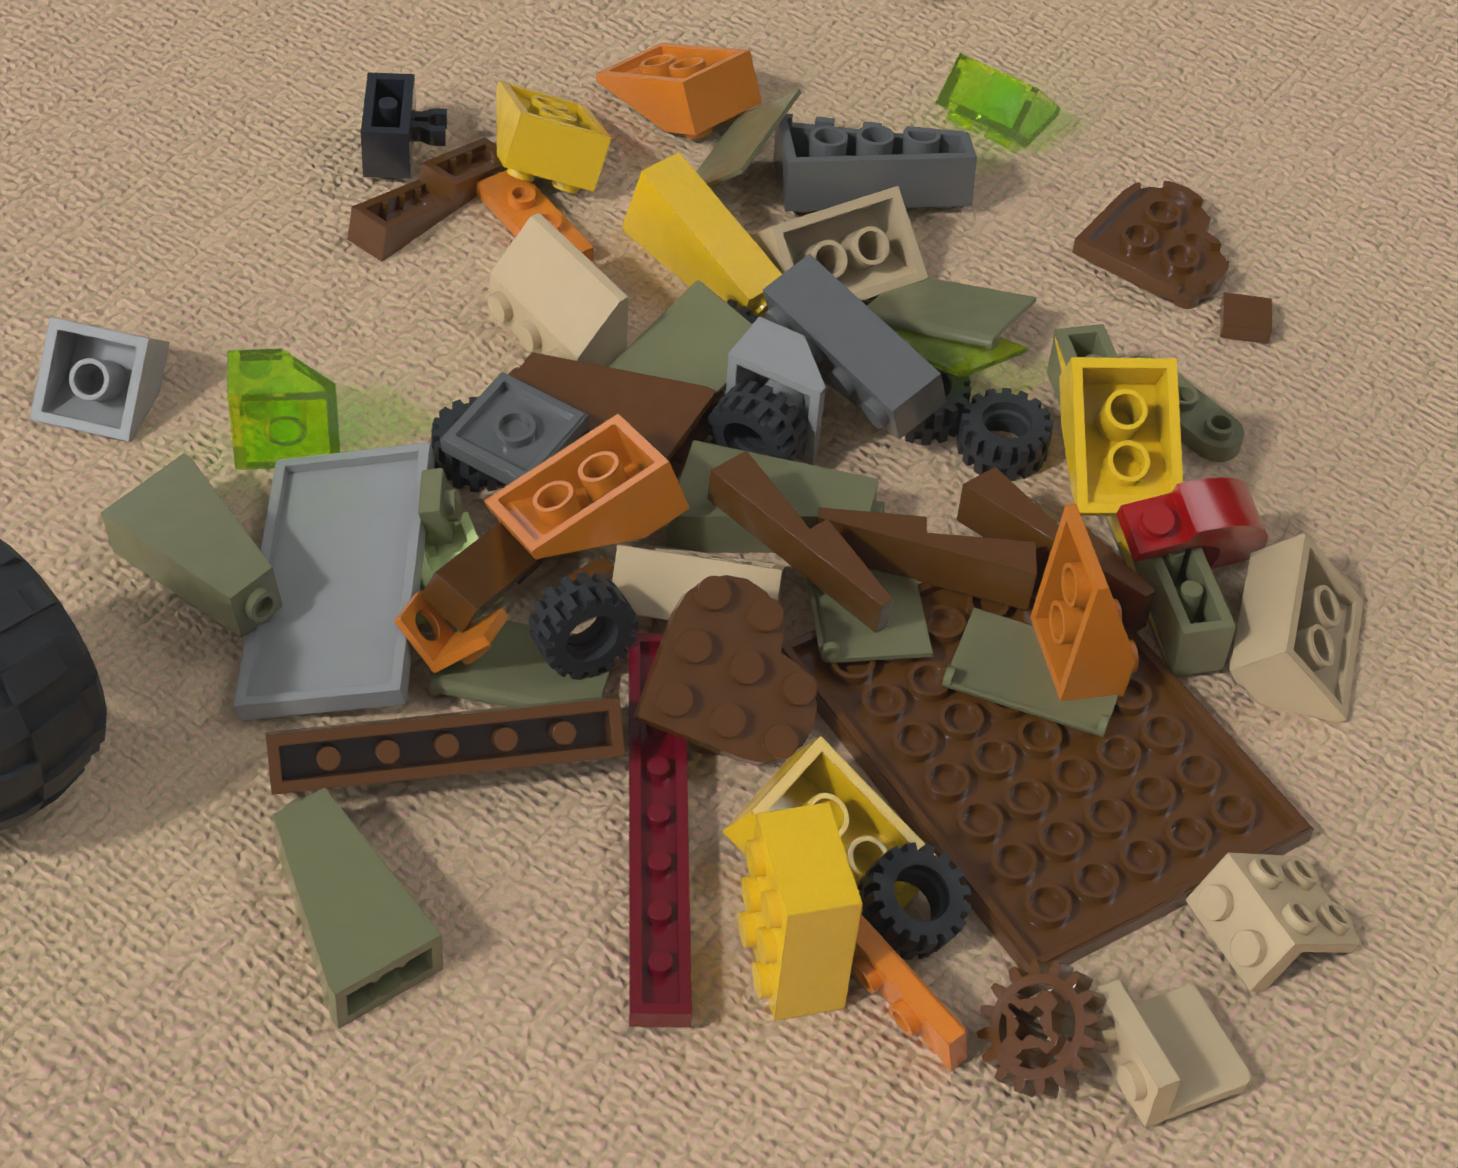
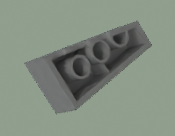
[774,114,977,214]
[762,254,947,440]

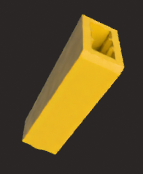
[621,152,782,319]

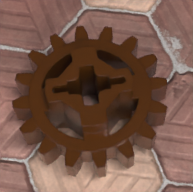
[977,959,1112,1099]

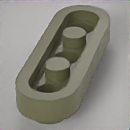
[1131,355,1244,462]

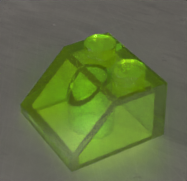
[935,53,1061,149]
[227,348,341,470]

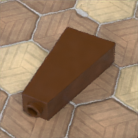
[508,352,718,478]

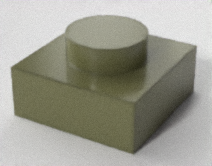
[418,468,462,546]

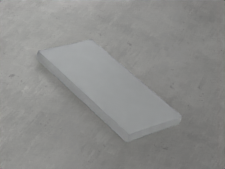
[233,443,435,721]

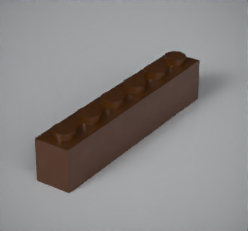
[266,696,625,795]

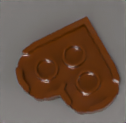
[1072,181,1229,309]
[633,575,817,765]

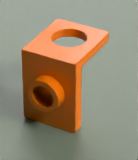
[394,591,509,674]

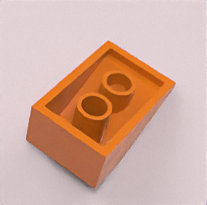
[595,43,762,139]
[484,414,690,559]
[1030,504,1139,701]

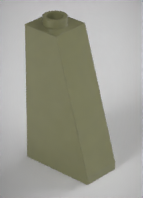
[666,440,885,553]
[101,453,283,638]
[273,787,443,1029]

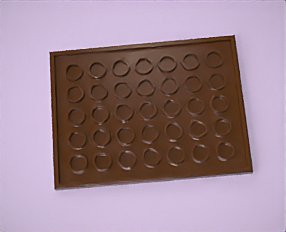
[781,571,1314,973]

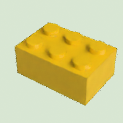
[737,802,862,1021]

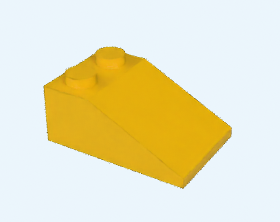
[496,80,611,194]
[1059,357,1183,516]
[722,736,936,913]

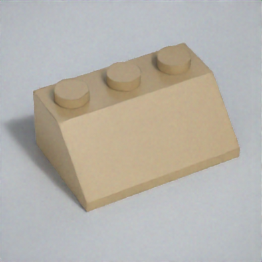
[751,186,928,301]
[487,213,629,367]
[1229,533,1364,723]
[612,541,787,627]

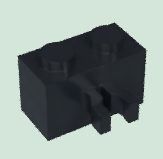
[361,72,448,179]

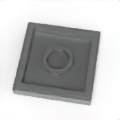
[440,372,589,485]

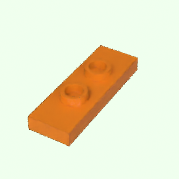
[476,170,594,261]
[851,914,968,1071]

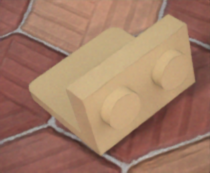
[1185,852,1361,992]
[1095,979,1251,1128]

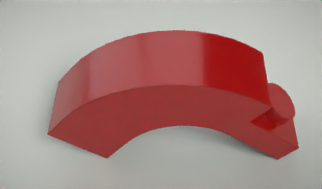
[1116,477,1268,569]

